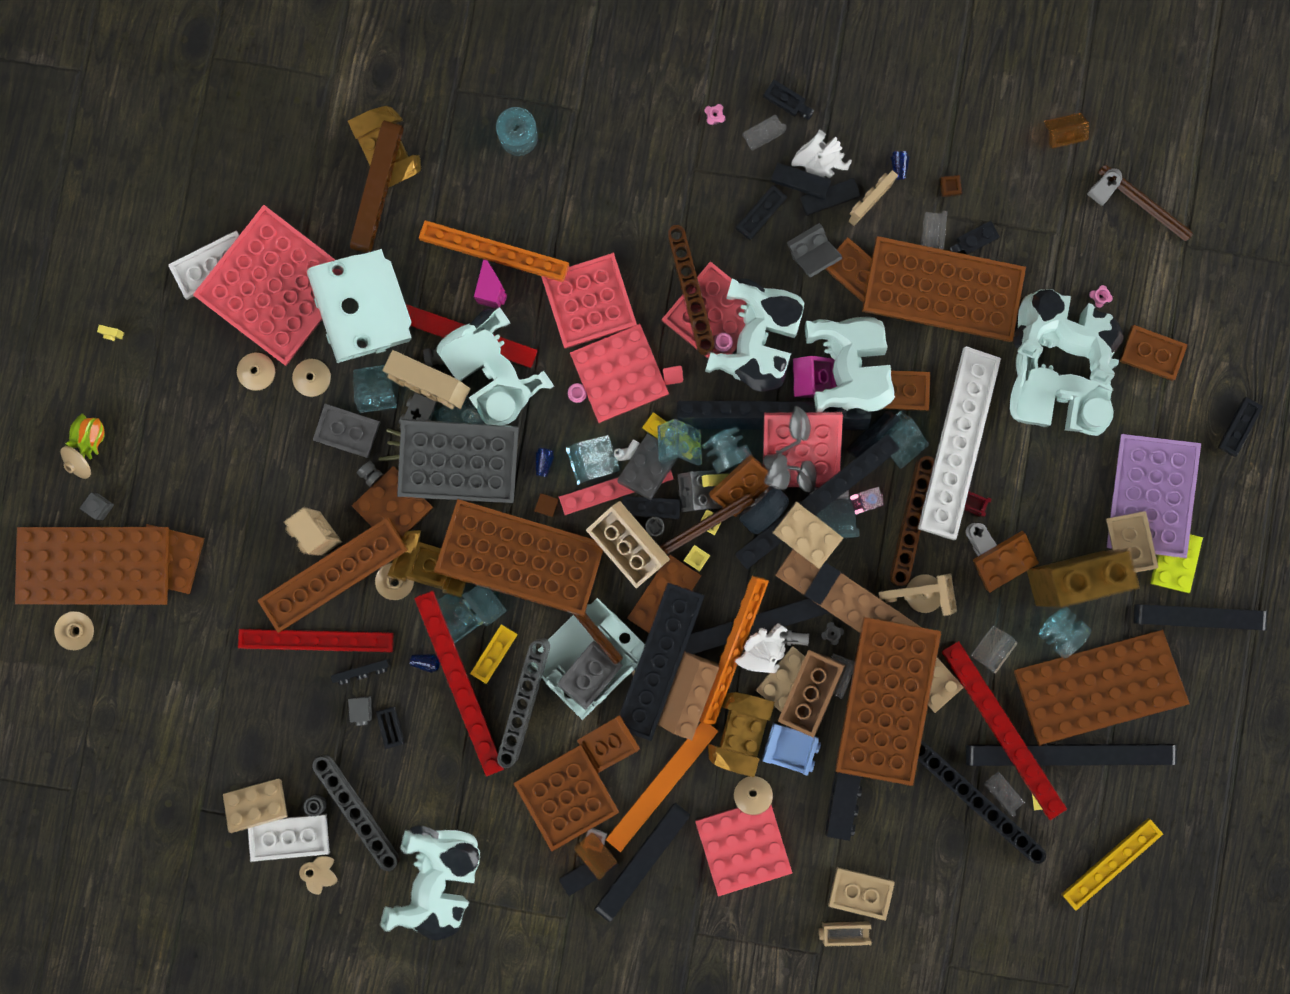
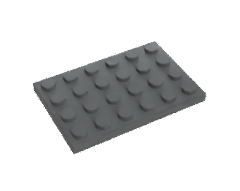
[397,419,519,503]

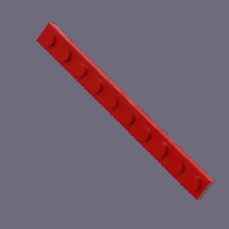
[414,590,504,777]
[942,641,1067,820]

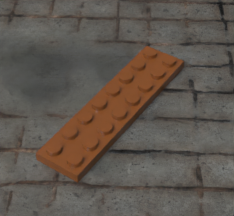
[257,518,408,633]

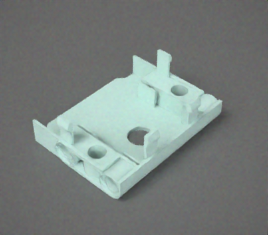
[307,249,412,363]
[531,598,645,720]

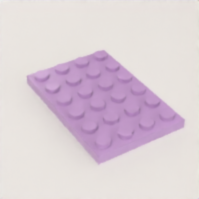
[1106,434,1201,558]

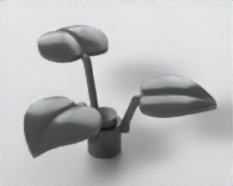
[763,406,817,493]

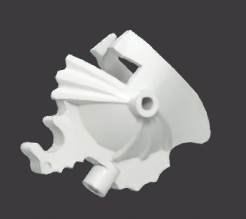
[791,130,852,178]
[735,623,787,673]

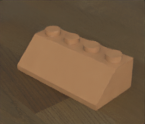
[778,650,846,738]
[658,651,719,740]

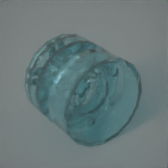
[496,107,538,155]
[702,427,753,474]
[1038,606,1091,658]

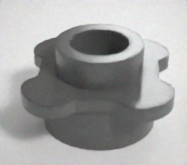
[821,622,844,645]

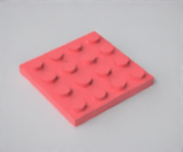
[541,253,637,349]
[662,261,747,359]
[570,324,669,423]
[763,412,843,487]
[695,805,792,896]

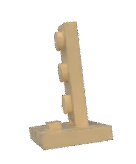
[879,573,957,616]

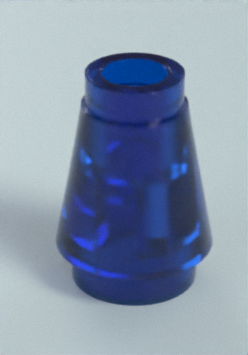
[891,151,910,180]
[536,448,554,477]
[410,654,440,673]

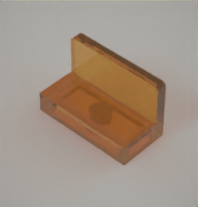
[1045,113,1089,148]
[574,832,617,880]

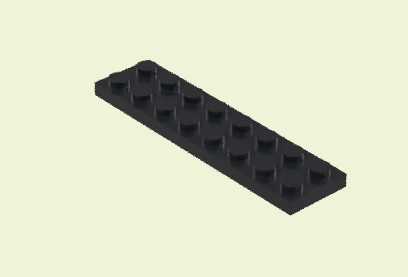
[619,582,704,741]

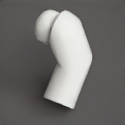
[614,440,640,461]

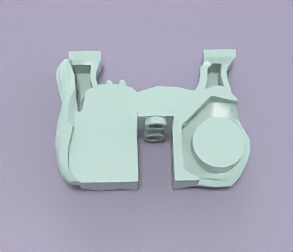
[805,317,895,413]
[1010,347,1119,436]

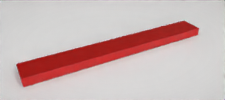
[405,304,538,369]
[238,629,394,652]

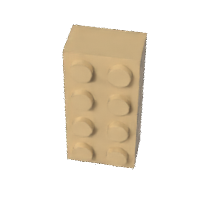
[382,350,470,409]
[586,501,670,588]
[285,508,342,556]

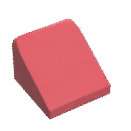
[663,365,683,385]

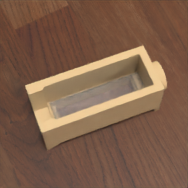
[819,921,872,946]

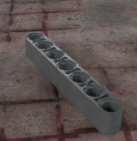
[497,638,550,768]
[312,755,400,871]

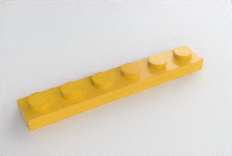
[1061,818,1163,910]

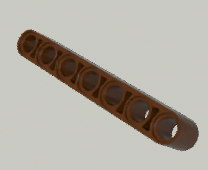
[350,120,403,253]
[668,225,714,355]
[890,456,935,586]

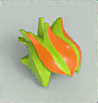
[65,413,104,460]

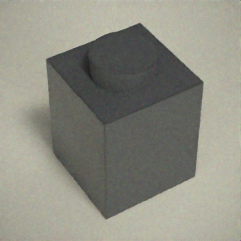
[80,493,114,520]
[348,696,373,726]

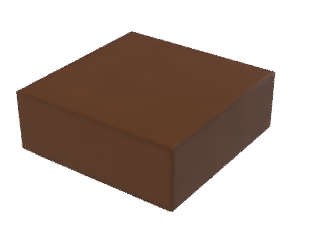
[940,175,962,197]
[535,493,559,517]

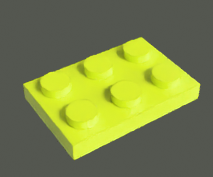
[1150,534,1203,593]

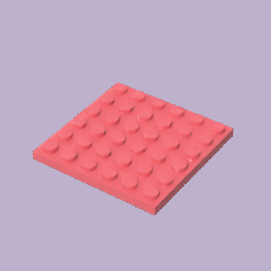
[193,205,342,366]

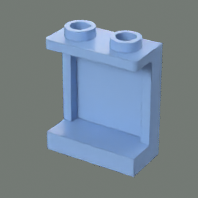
[762,722,821,776]

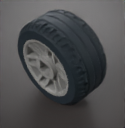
[740,486,789,534]

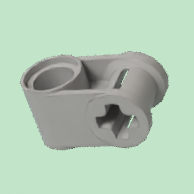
[1087,168,1122,206]
[966,523,997,556]

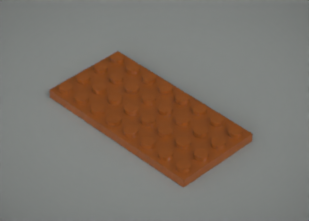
[862,236,1026,342]
[434,499,603,617]
[15,527,169,605]
[835,617,941,786]
[1014,630,1190,745]

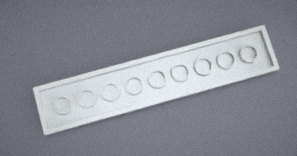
[918,346,1001,540]

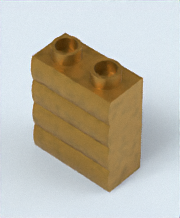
[1027,549,1139,607]

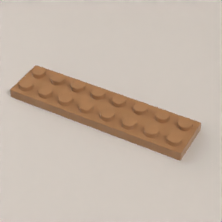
[775,549,922,633]

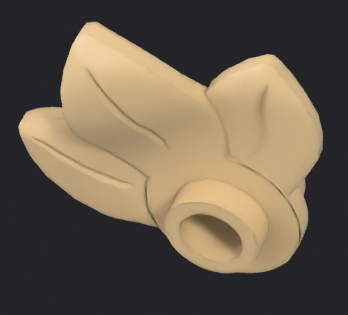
[299,856,337,895]

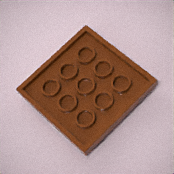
[513,745,619,851]

